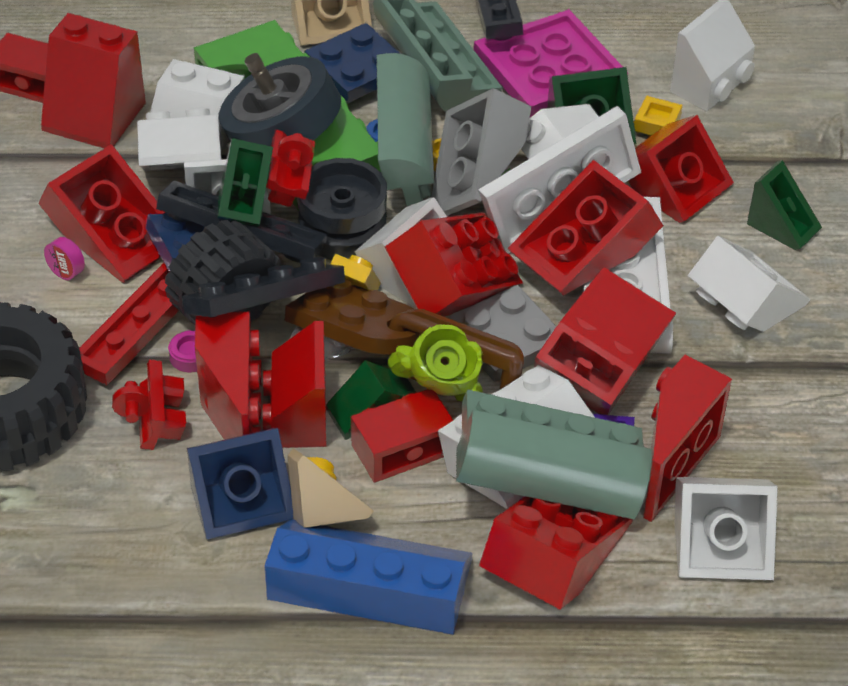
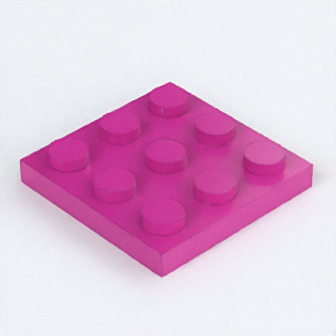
[474,9,628,118]

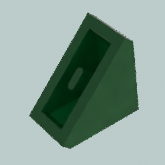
[217,138,273,227]
[747,160,822,250]
[326,360,417,440]

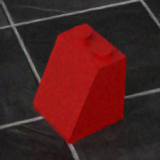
[41,13,146,149]

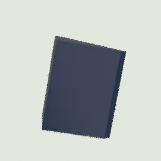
[186,428,294,539]

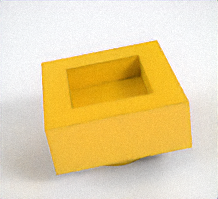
[634,95,683,136]
[330,254,381,291]

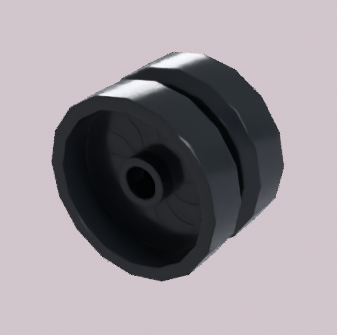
[297,158,387,260]

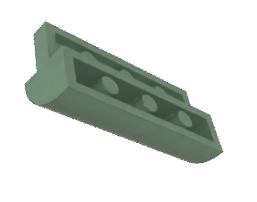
[373,0,502,112]
[377,53,434,206]
[456,390,652,519]

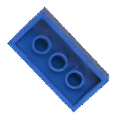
[264,520,473,635]

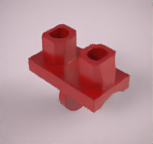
[266,130,315,207]
[112,359,186,450]

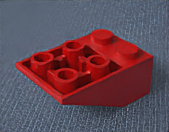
[384,212,523,317]
[533,267,676,415]
[195,312,262,439]
[479,496,633,610]

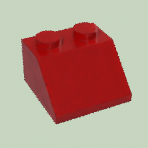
[628,115,734,223]
[263,321,327,448]

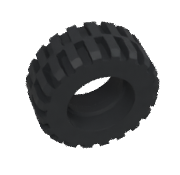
[0,302,87,472]

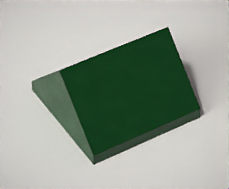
[547,67,637,144]

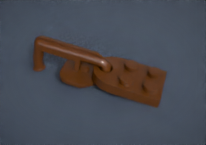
[284,278,524,390]

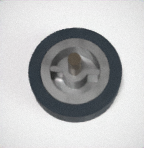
[218,53,341,146]

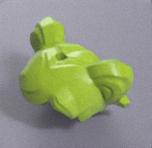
[388,324,483,402]

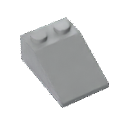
[431,88,531,216]

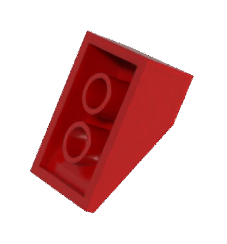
[38,144,165,283]
[507,160,664,296]
[644,354,732,522]

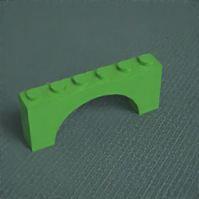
[194,20,381,211]

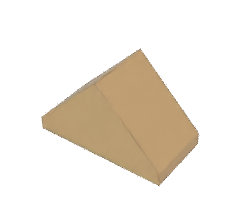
[288,448,374,528]

